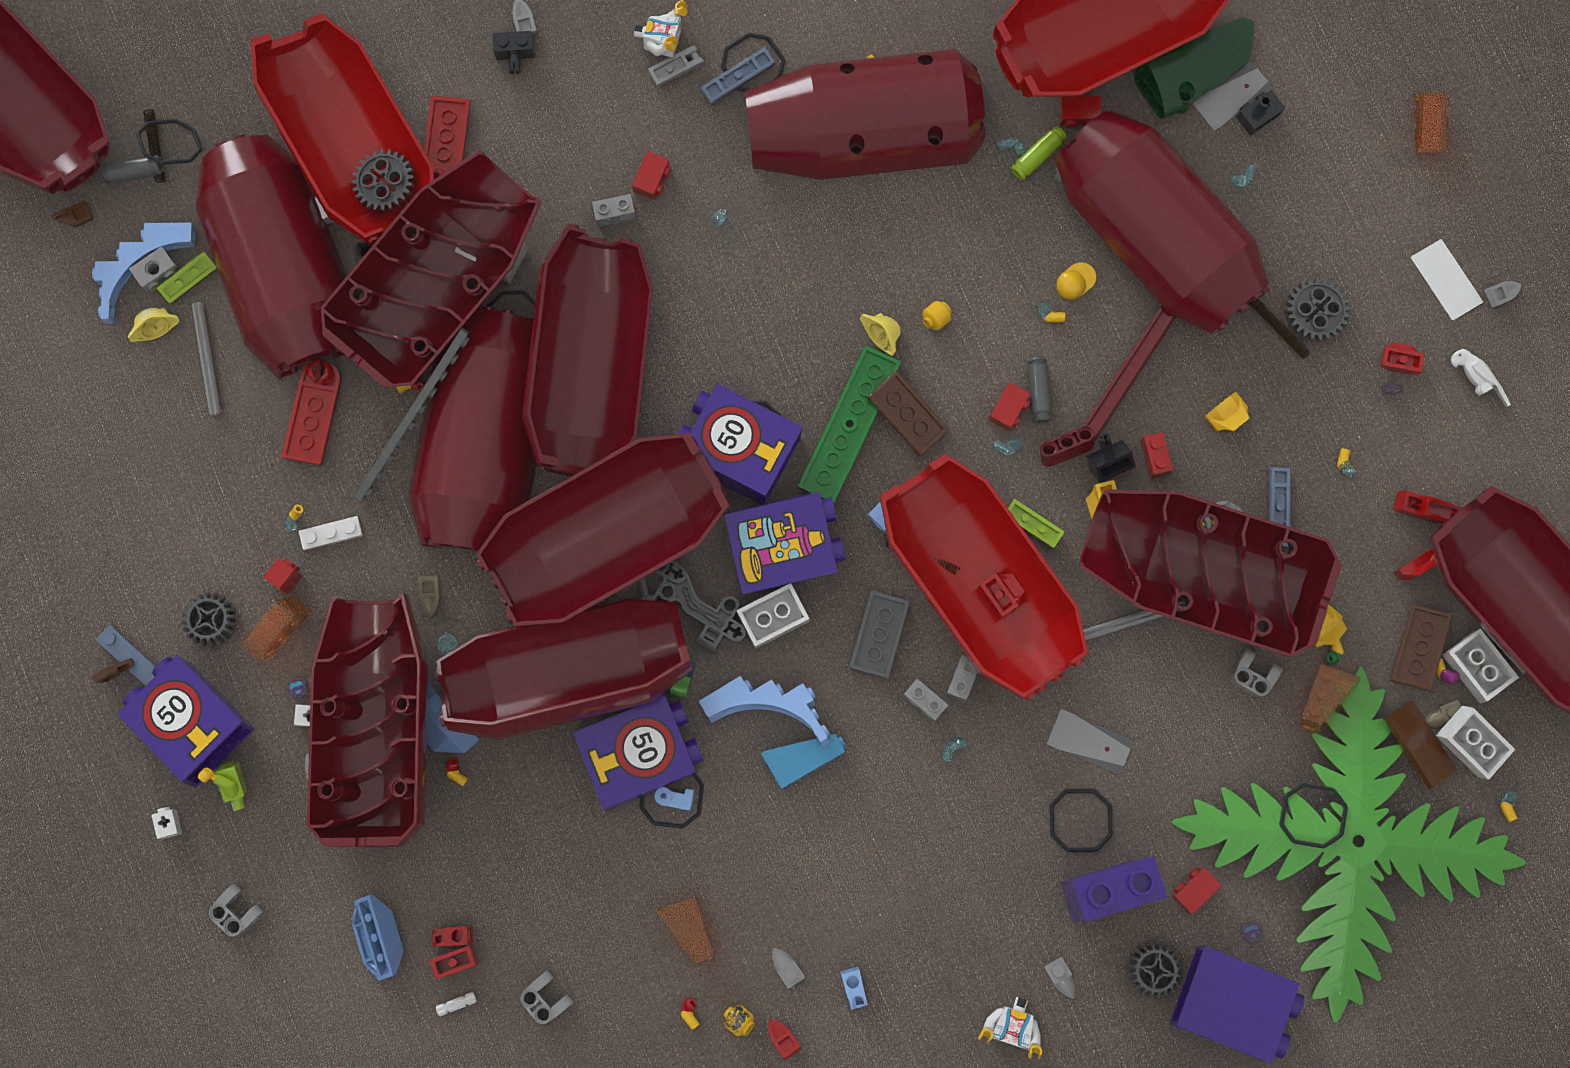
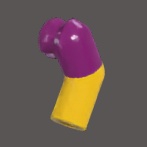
[1437,658,1460,684]

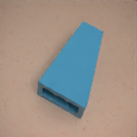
[761,734,846,790]

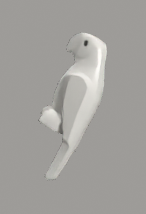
[1451,349,1511,407]

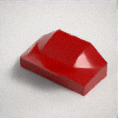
[1380,342,1425,374]
[1394,548,1436,580]
[980,572,1025,617]

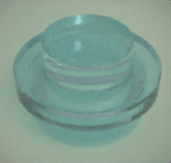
[711,209,729,227]
[437,634,458,654]

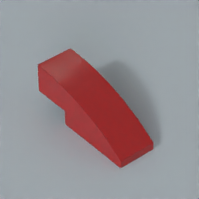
[1393,490,1462,524]

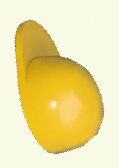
[1056,262,1096,300]

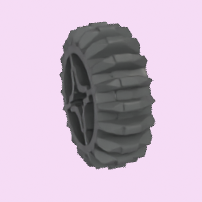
[181,592,237,647]
[1127,942,1183,999]

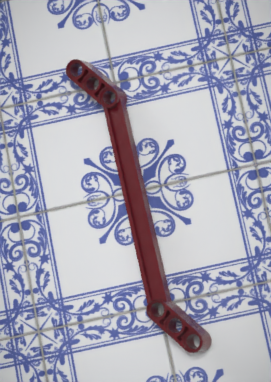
[1040,305,1176,467]

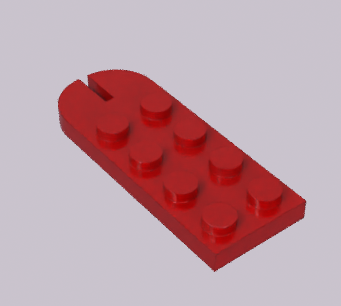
[424,96,471,180]
[281,359,341,466]

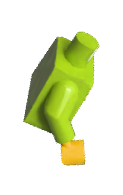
[198,760,247,811]

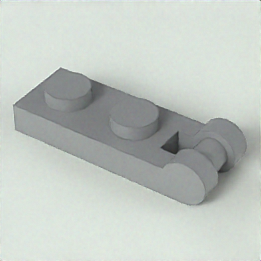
[648,45,705,88]

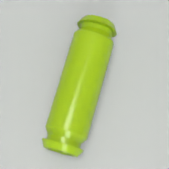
[1011,126,1067,180]

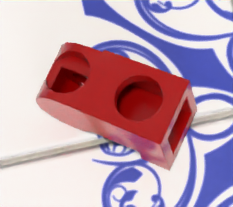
[432,926,473,947]

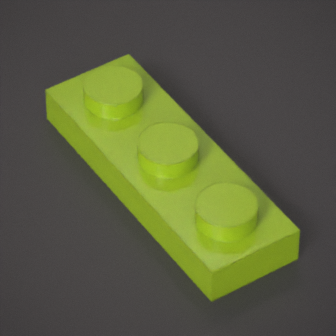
[156,251,217,304]
[1008,499,1064,549]

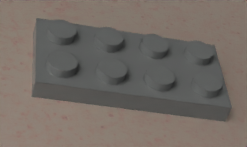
[849,590,910,679]

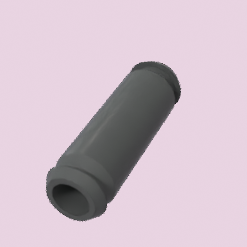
[99,155,164,184]
[1027,356,1052,423]

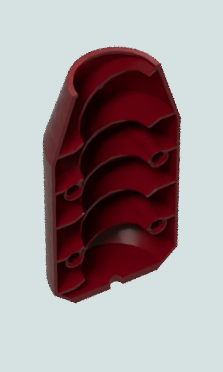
[744,49,985,180]
[321,150,542,388]
[1079,489,1342,657]
[307,594,428,847]

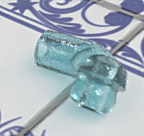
[997,137,1026,155]
[1231,164,1257,187]
[992,438,1022,455]
[941,737,967,763]

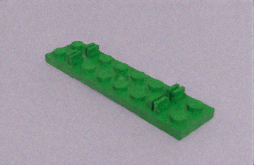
[798,345,901,504]

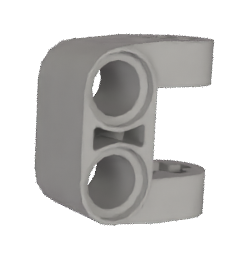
[1231,647,1283,698]
[209,883,264,936]
[520,970,574,1024]

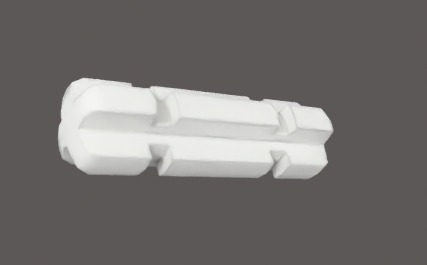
[436,992,477,1016]

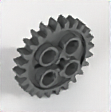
[351,149,416,213]
[1285,278,1351,342]

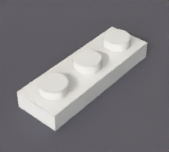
[299,516,363,551]

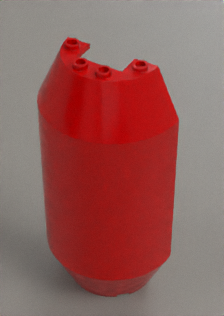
[993,0,1230,98]
[251,14,434,246]
[879,454,1088,701]

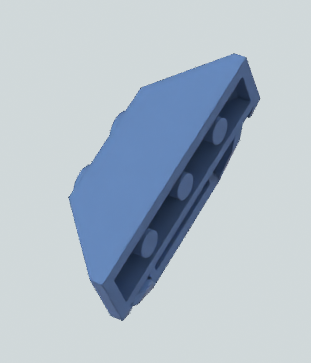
[427,682,480,753]
[352,894,404,981]

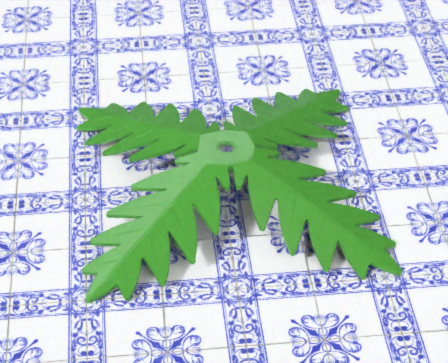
[1171,667,1526,1023]

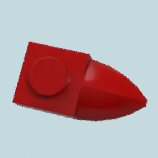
[768,1019,802,1060]

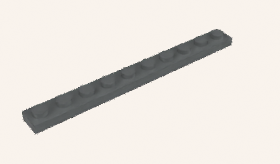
[354,327,470,501]

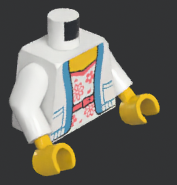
[634,0,688,58]
[978,997,1042,1060]

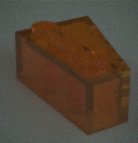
[1413,92,1450,153]
[241,596,312,661]
[1299,664,1360,732]

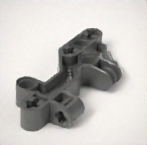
[638,561,746,653]

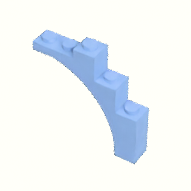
[92,223,196,324]
[699,676,830,747]

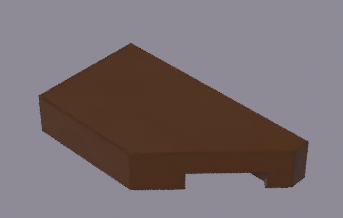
[51,201,94,228]
[92,658,135,683]

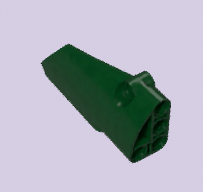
[1134,17,1255,119]

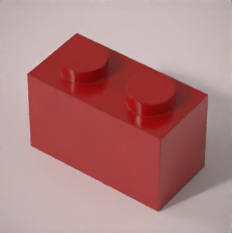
[1059,96,1101,128]
[632,151,671,200]
[988,382,1031,431]
[1140,432,1173,479]
[263,558,303,595]
[1172,867,1222,914]
[430,945,479,980]

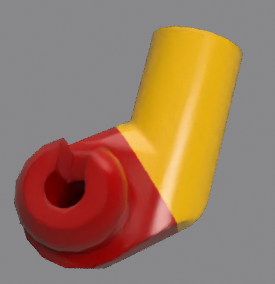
[396,379,425,394]
[446,757,469,787]
[681,998,700,1030]

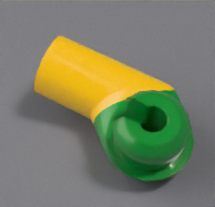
[1326,639,1344,665]

